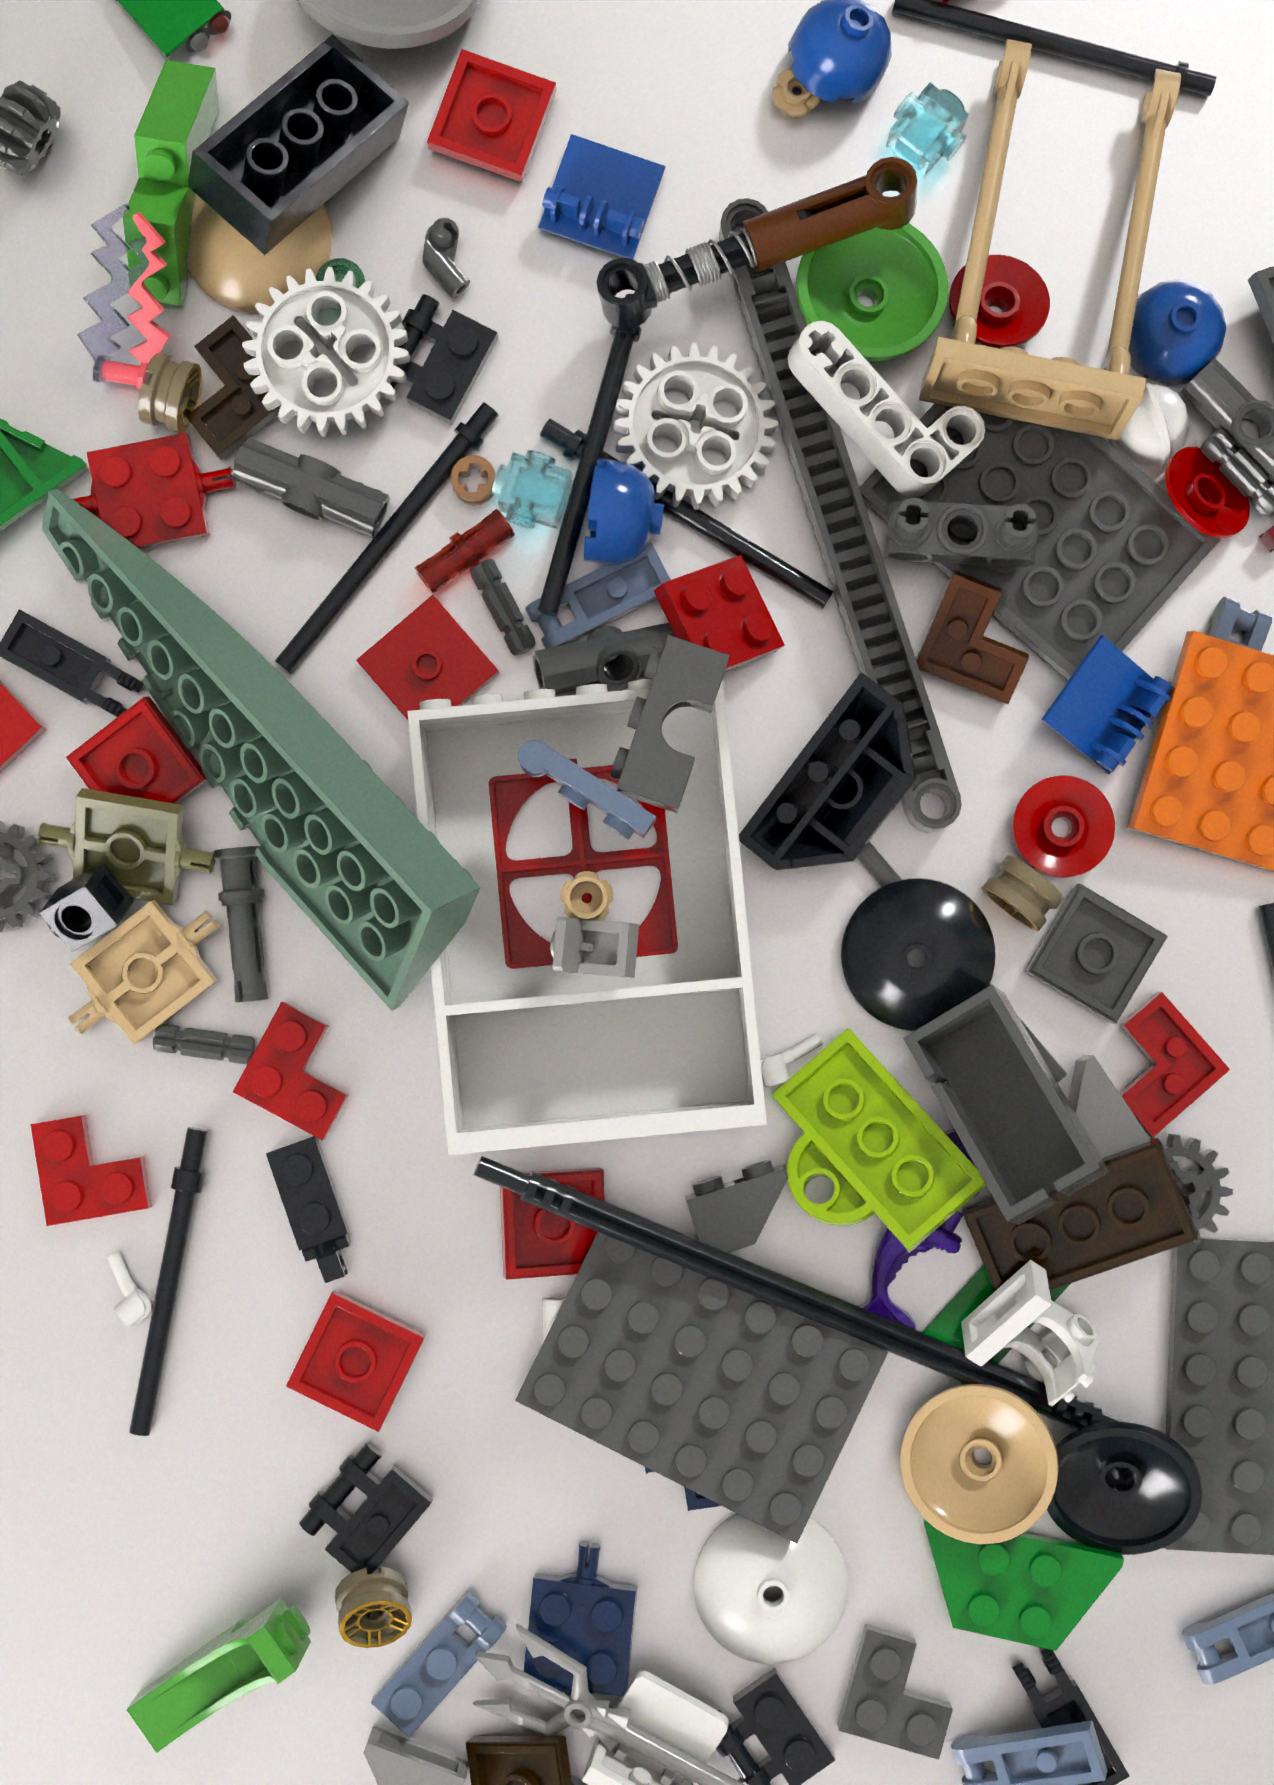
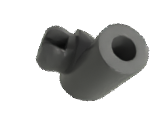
[422,218,470,298]

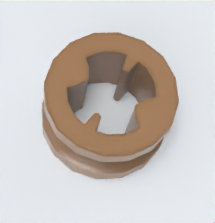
[451,455,497,506]

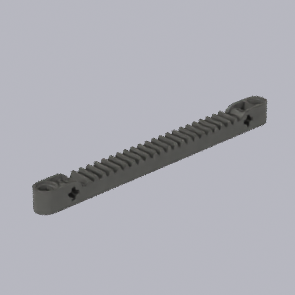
[719,198,962,833]

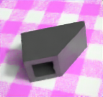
[685,1160,788,1253]

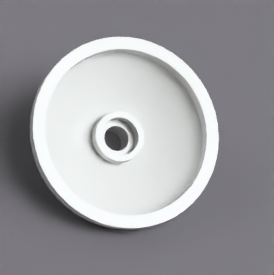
[694,1513,848,1664]

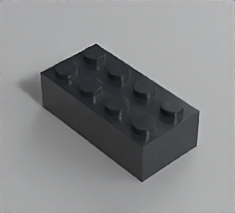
[188,34,409,255]

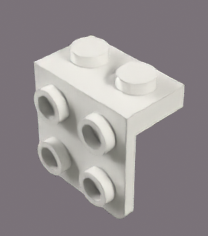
[582,1671,729,1785]

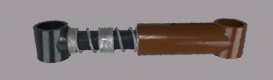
[596,157,917,329]

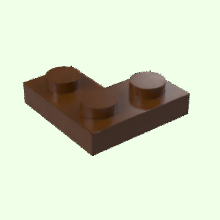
[916,570,1029,704]

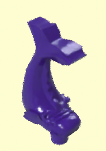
[858,1211,963,1330]

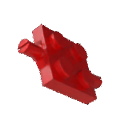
[72,433,236,549]

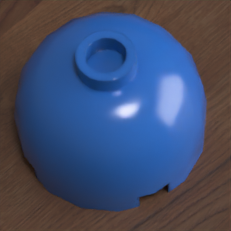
[788,0,892,104]
[1129,279,1226,386]
[584,458,664,564]

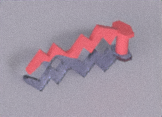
[77,204,171,389]

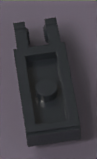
[0,609,143,717]
[1012,1649,1130,1785]

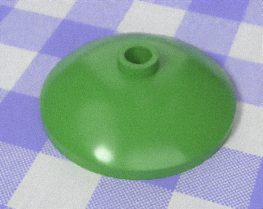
[796,223,948,362]

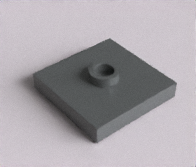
[1025,883,1168,1024]

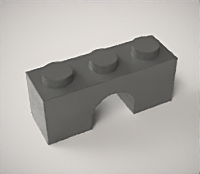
[610,635,730,813]

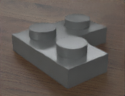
[837,1624,953,1760]

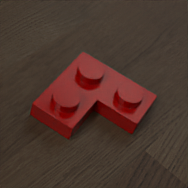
[1119,992,1230,1137]
[233,1002,349,1141]
[30,1115,152,1226]

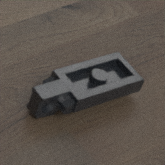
[266,1136,351,1283]

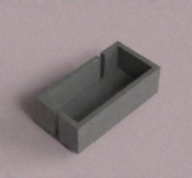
[903,984,1110,1225]

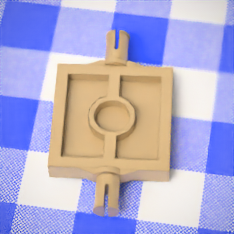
[68,900,219,1044]

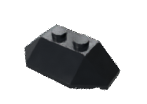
[739,672,917,870]

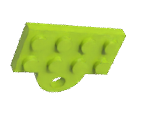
[771,1028,986,1253]

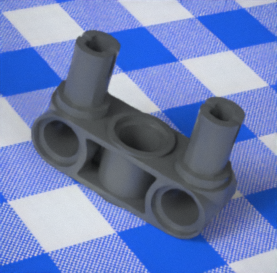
[885,497,1039,567]

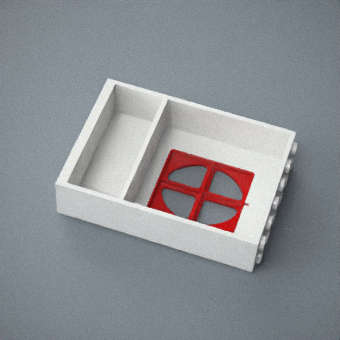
[407,679,767,1155]

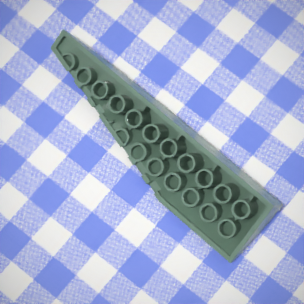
[42,489,481,1011]

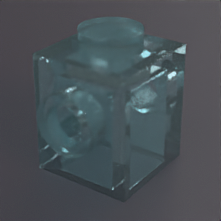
[886,82,969,178]
[492,450,573,529]

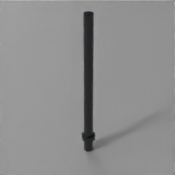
[892,0,1217,96]
[538,294,642,616]
[275,402,499,673]
[540,418,834,608]

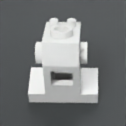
[961,1260,1100,1406]

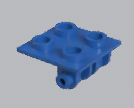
[538,134,666,259]
[1041,635,1173,774]

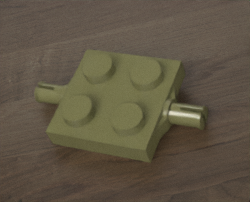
[38,788,216,905]

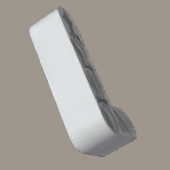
[788,321,985,498]

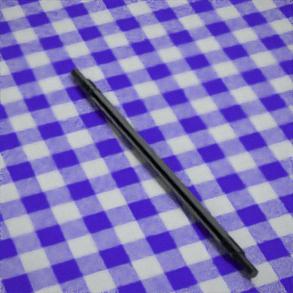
[473,1156,1125,1429]

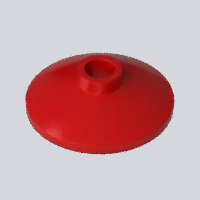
[949,255,1050,348]
[1165,447,1250,538]
[1012,775,1115,878]

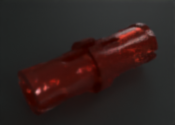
[414,509,515,594]

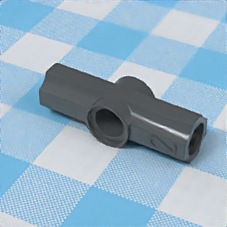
[1181,358,1274,484]
[231,437,390,538]
[533,622,676,694]

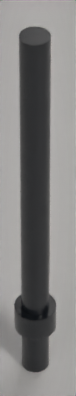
[129,1127,208,1436]

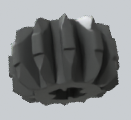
[0,80,61,175]

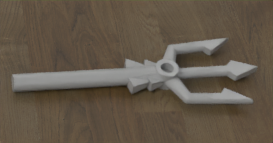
[473,1623,745,1785]

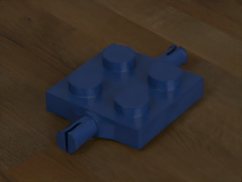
[524,1542,638,1710]

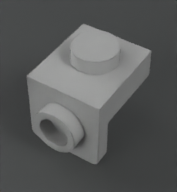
[550,917,639,978]

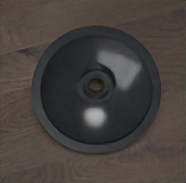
[841,878,996,1031]
[1047,1422,1202,1555]

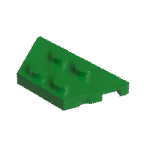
[0,418,88,532]
[923,1518,1124,1651]

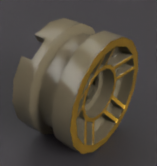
[138,353,202,433]
[981,855,1064,931]
[335,1567,412,1648]

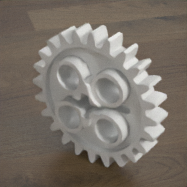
[242,267,410,437]
[612,343,778,510]

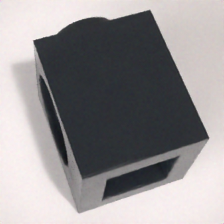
[39,861,135,952]

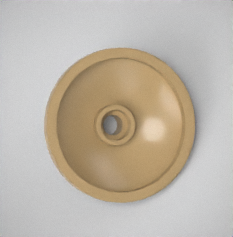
[187,194,333,315]
[900,1384,1059,1544]

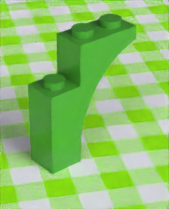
[123,60,219,306]
[126,1598,311,1753]

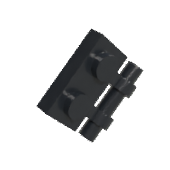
[390,294,498,425]
[299,1443,433,1574]
[716,1668,836,1785]

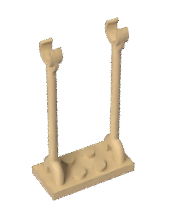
[919,39,1181,440]

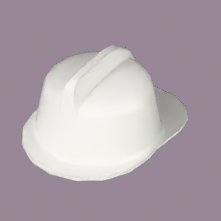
[1111,379,1198,494]

